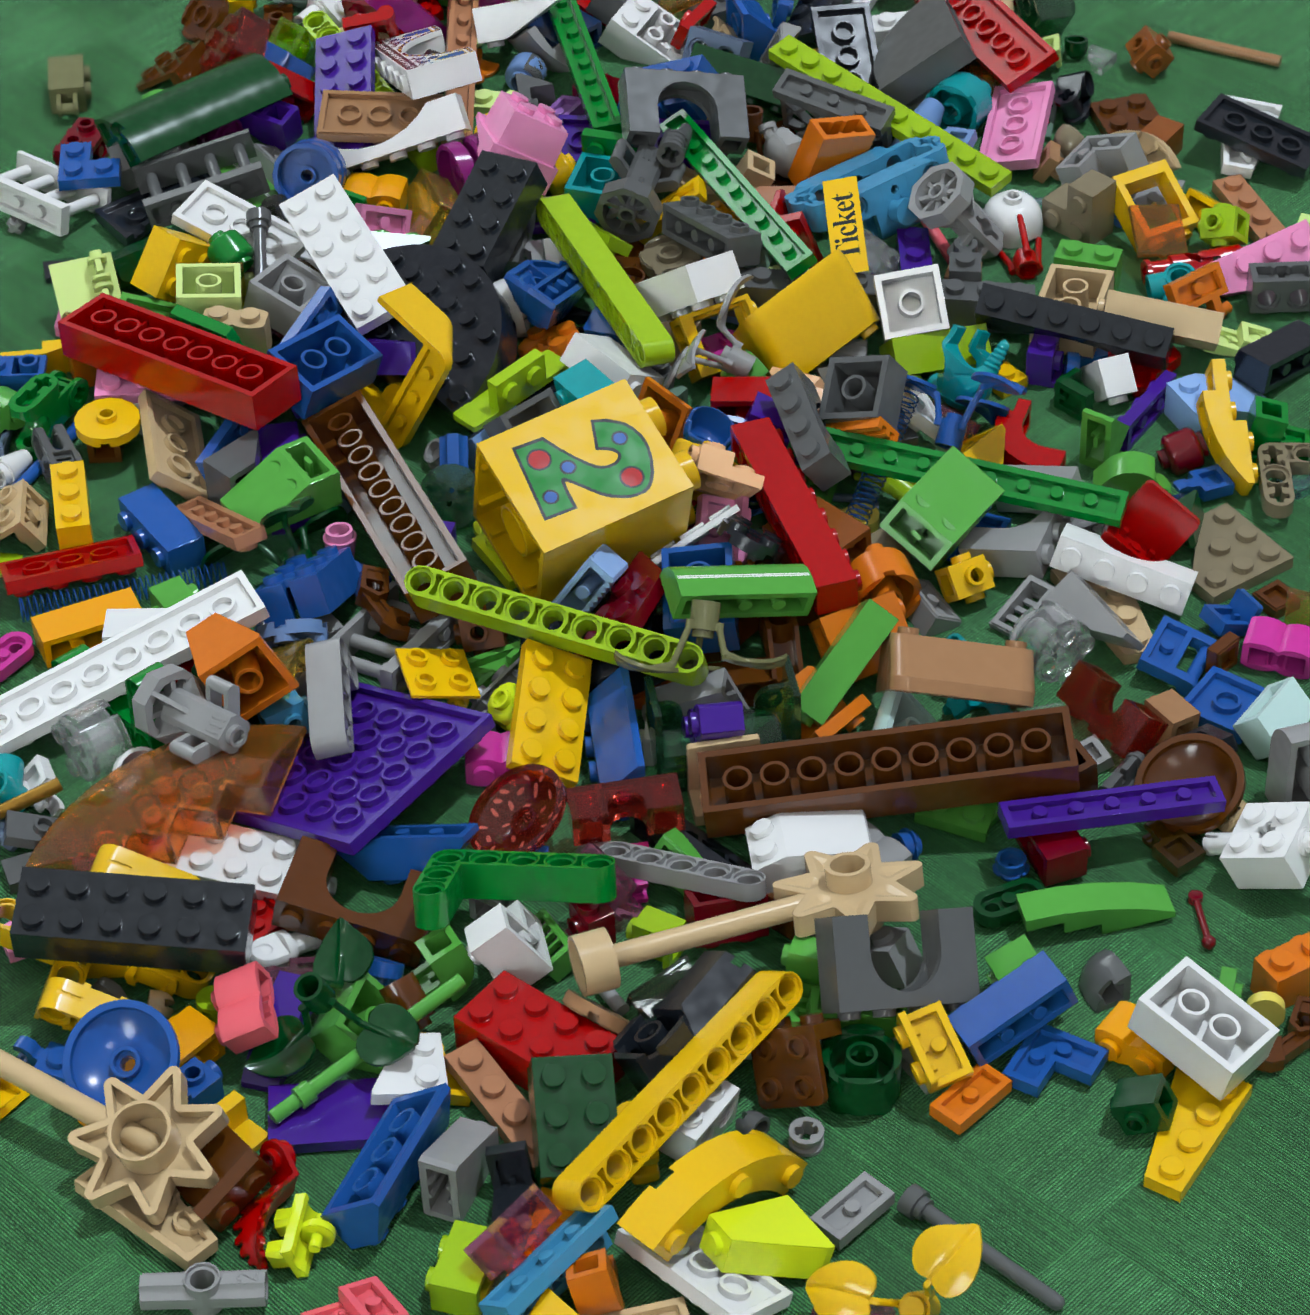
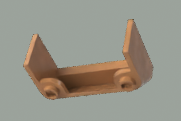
[876,626,1035,710]

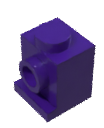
[1026,334,1064,388]

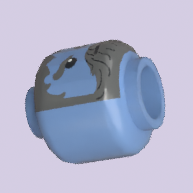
[505,51,547,91]

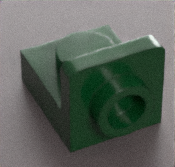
[1054,367,1095,422]

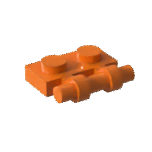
[1163,261,1233,320]

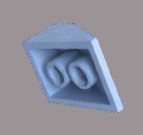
[1164,373,1266,448]

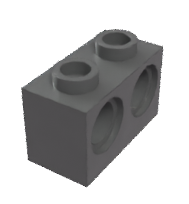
[1246,261,1310,314]

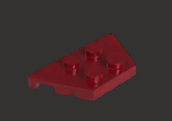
[574,551,664,659]

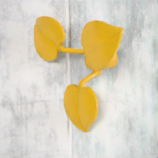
[805,1223,983,1315]

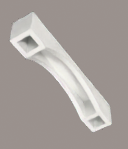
[306,93,472,179]

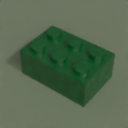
[527,1053,617,1188]

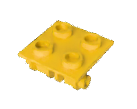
[395,648,481,708]

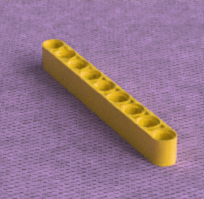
[552,971,803,1213]

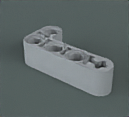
[305,636,359,760]

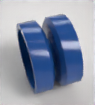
[272,138,347,201]

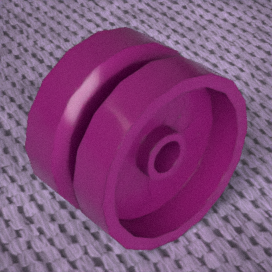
[436,133,479,204]

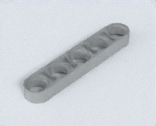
[598,841,766,902]

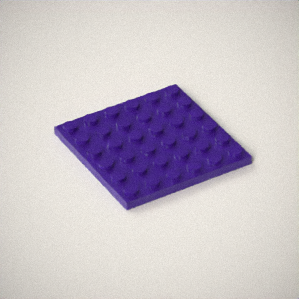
[194,682,495,856]

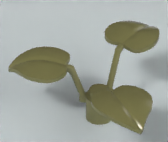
[614,599,787,673]

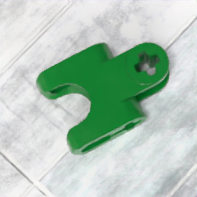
[8,370,89,461]

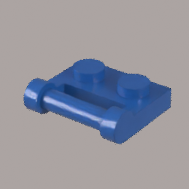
[1136,615,1217,697]

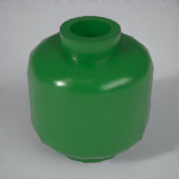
[207,230,254,275]

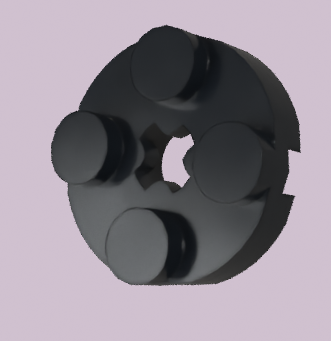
[716,514,785,564]

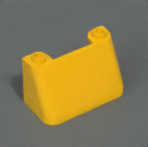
[732,249,880,376]

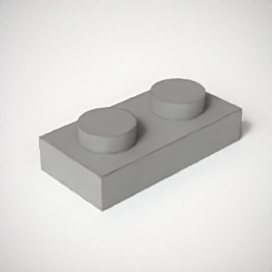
[810,1171,895,1251]

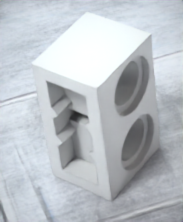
[659,1080,740,1161]

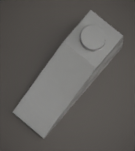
[1042,571,1145,651]

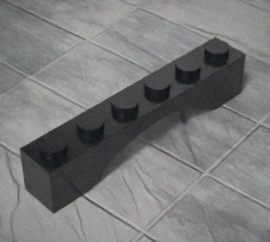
[974,283,1175,371]

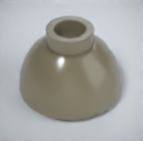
[1053,124,1084,159]

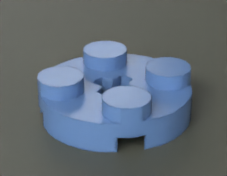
[257,618,329,653]

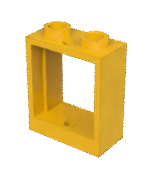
[1112,159,1199,254]
[669,293,758,384]

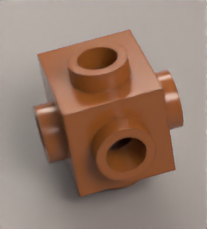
[1125,25,1175,79]

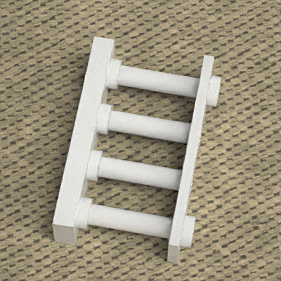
[0,150,112,237]

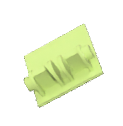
[48,249,121,319]

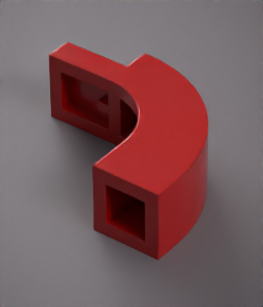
[995,398,1066,466]

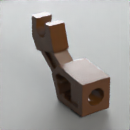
[355,564,410,642]
[1255,995,1310,1073]

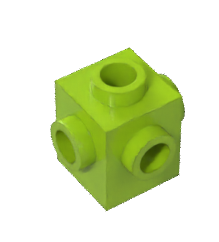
[1198,203,1250,249]

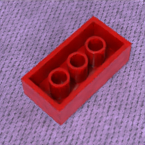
[453,970,625,1091]

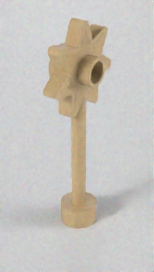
[567,842,924,997]
[0,1049,229,1225]

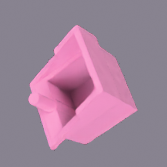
[476,90,569,196]

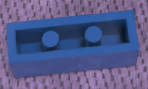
[117,483,206,577]
[948,951,1079,1067]

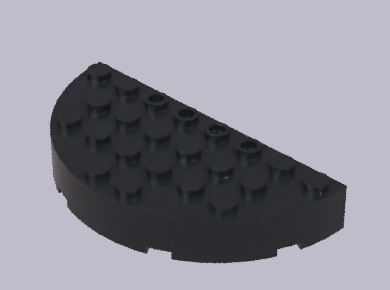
[338,244,517,434]

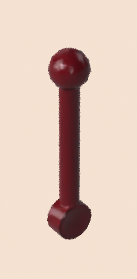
[1188,890,1216,950]

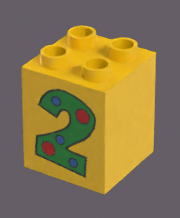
[473,379,701,601]

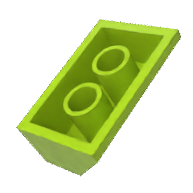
[879,323,991,378]

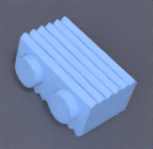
[552,544,628,613]

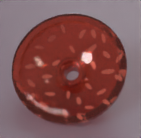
[468,764,567,852]

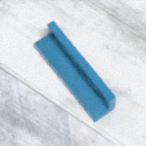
[478,1204,619,1315]

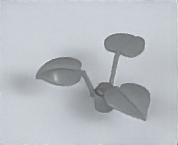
[663,274,757,389]

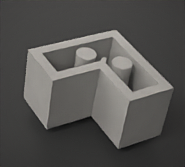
[1055,132,1148,185]

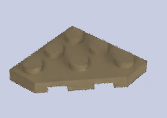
[1192,502,1294,604]

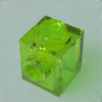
[268,17,311,59]

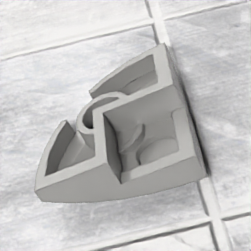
[508,26,569,73]

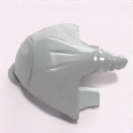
[758,117,827,179]

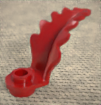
[233,1139,299,1270]

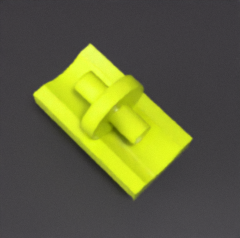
[265,1193,337,1278]

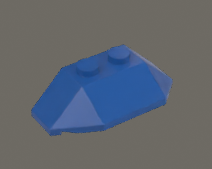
[504,260,586,330]
[337,823,479,885]

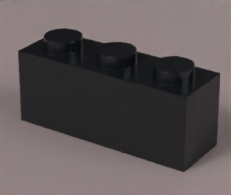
[1233,319,1310,394]

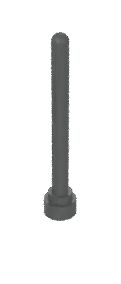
[246,207,272,277]
[897,1184,1065,1311]

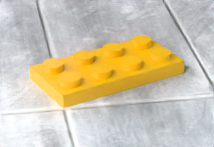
[506,638,593,789]

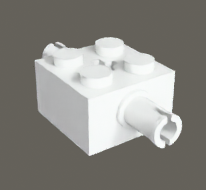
[1202,801,1310,889]

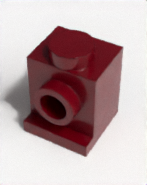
[565,903,616,944]

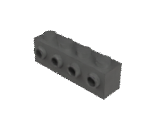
[662,196,763,268]

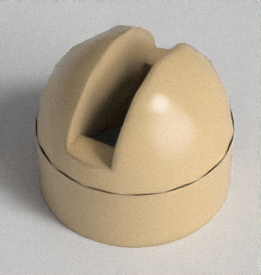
[147,989,175,1019]

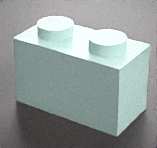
[1232,676,1310,761]

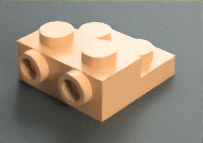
[688,441,765,500]

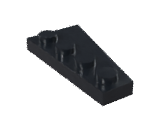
[94,173,210,247]

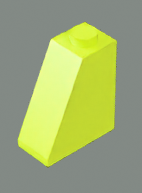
[699,1195,835,1279]

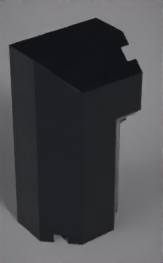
[613,951,756,1093]

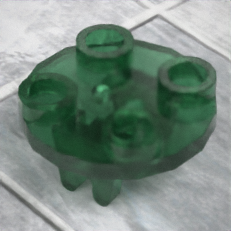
[420,464,476,530]

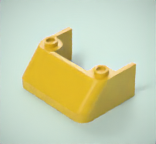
[360,283,453,449]

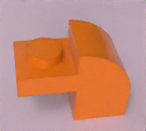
[566,1248,624,1315]

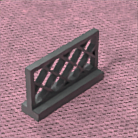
[772,68,896,149]

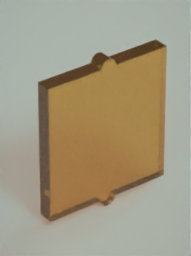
[1128,202,1188,260]

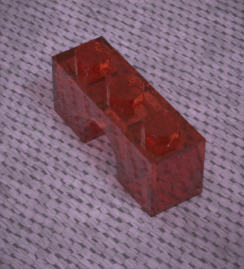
[1056,660,1169,759]
[565,772,685,846]

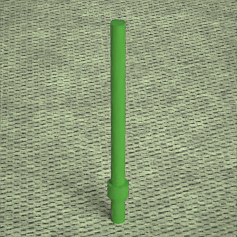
[268,974,466,1125]

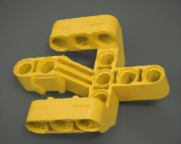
[0,844,215,1031]

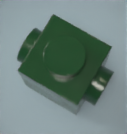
[1110,1073,1178,1136]

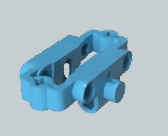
[784,136,949,242]

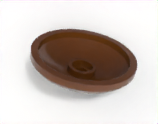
[1134,733,1246,836]

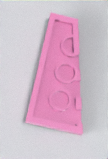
[1197,219,1310,298]

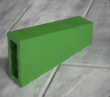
[789,598,899,728]

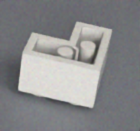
[464,900,553,986]

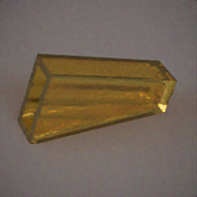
[407,168,458,245]

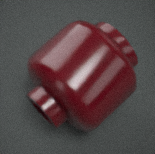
[1156,427,1209,476]

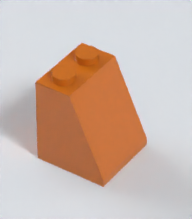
[186,612,299,720]

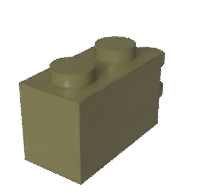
[48,54,92,117]

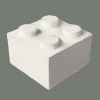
[873,264,950,343]

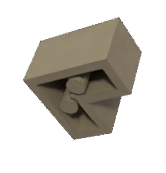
[1042,169,1116,244]

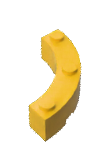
[617,1130,808,1262]

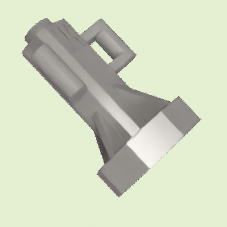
[908,162,1004,259]
[132,663,250,764]

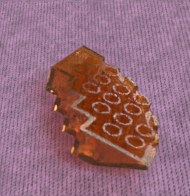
[25,724,307,871]

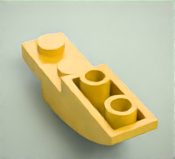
[1196,359,1258,496]

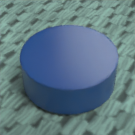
[1063,351,1081,375]

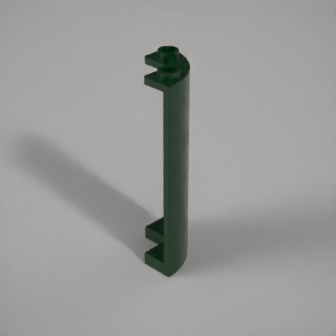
[94,52,293,169]

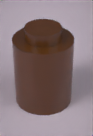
[379,971,435,1030]

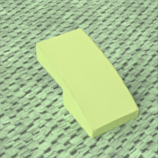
[1203,321,1272,357]

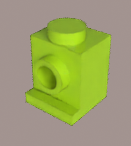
[626,905,687,971]

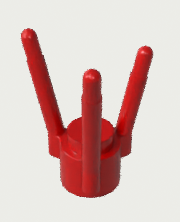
[998,214,1044,280]

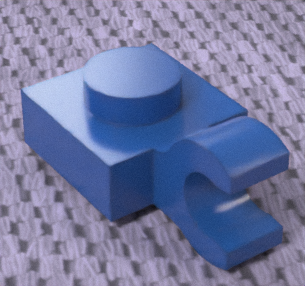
[1172,464,1235,502]
[13,1036,66,1084]

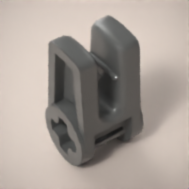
[31,424,82,484]

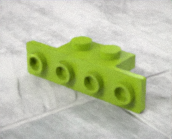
[453,348,569,432]

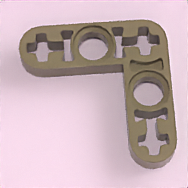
[1256,442,1310,519]

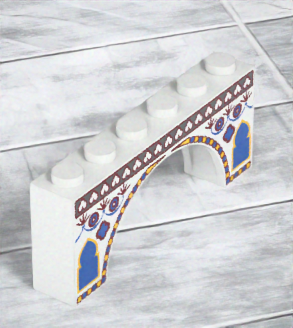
[375,25,483,100]

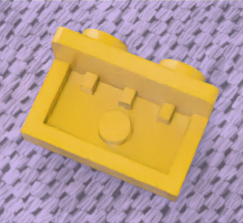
[893,1000,974,1094]

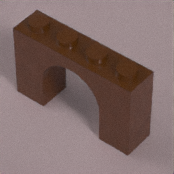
[271,835,432,969]

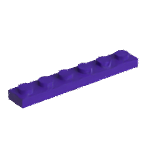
[997,775,1226,839]

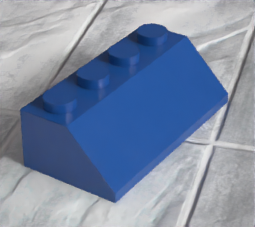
[584,667,647,823]
[320,1083,451,1249]

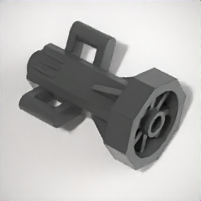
[594,138,686,243]

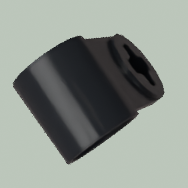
[1054,70,1094,126]

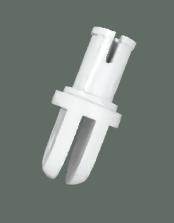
[250,929,322,974]

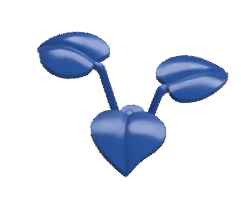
[905,371,1028,451]

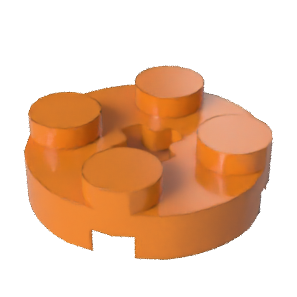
[517,320,579,358]

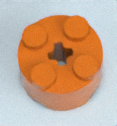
[851,543,922,619]

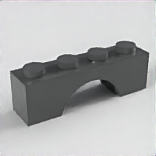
[765,362,851,492]

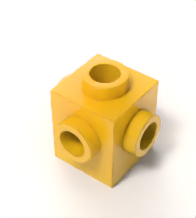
[934,551,995,604]

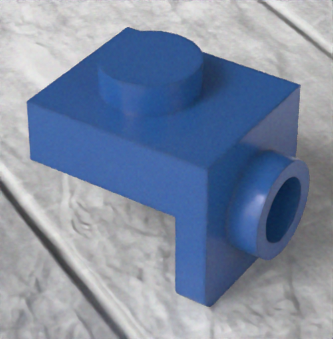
[1199,589,1263,637]

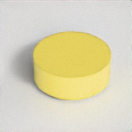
[1246,991,1286,1027]

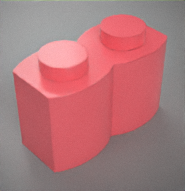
[211,961,279,1055]

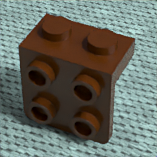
[136,40,219,91]
[751,1012,842,1109]
[176,1125,277,1234]

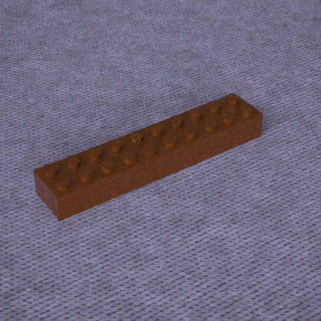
[301,390,478,624]
[697,705,1080,838]

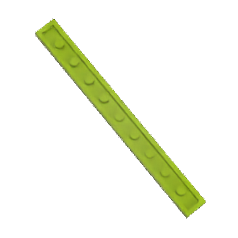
[768,35,1012,197]

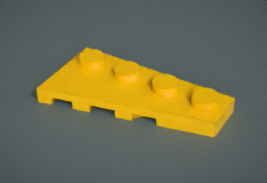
[1143,1067,1253,1203]

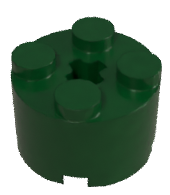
[822,1024,902,1116]

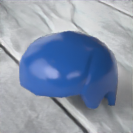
[683,406,734,450]

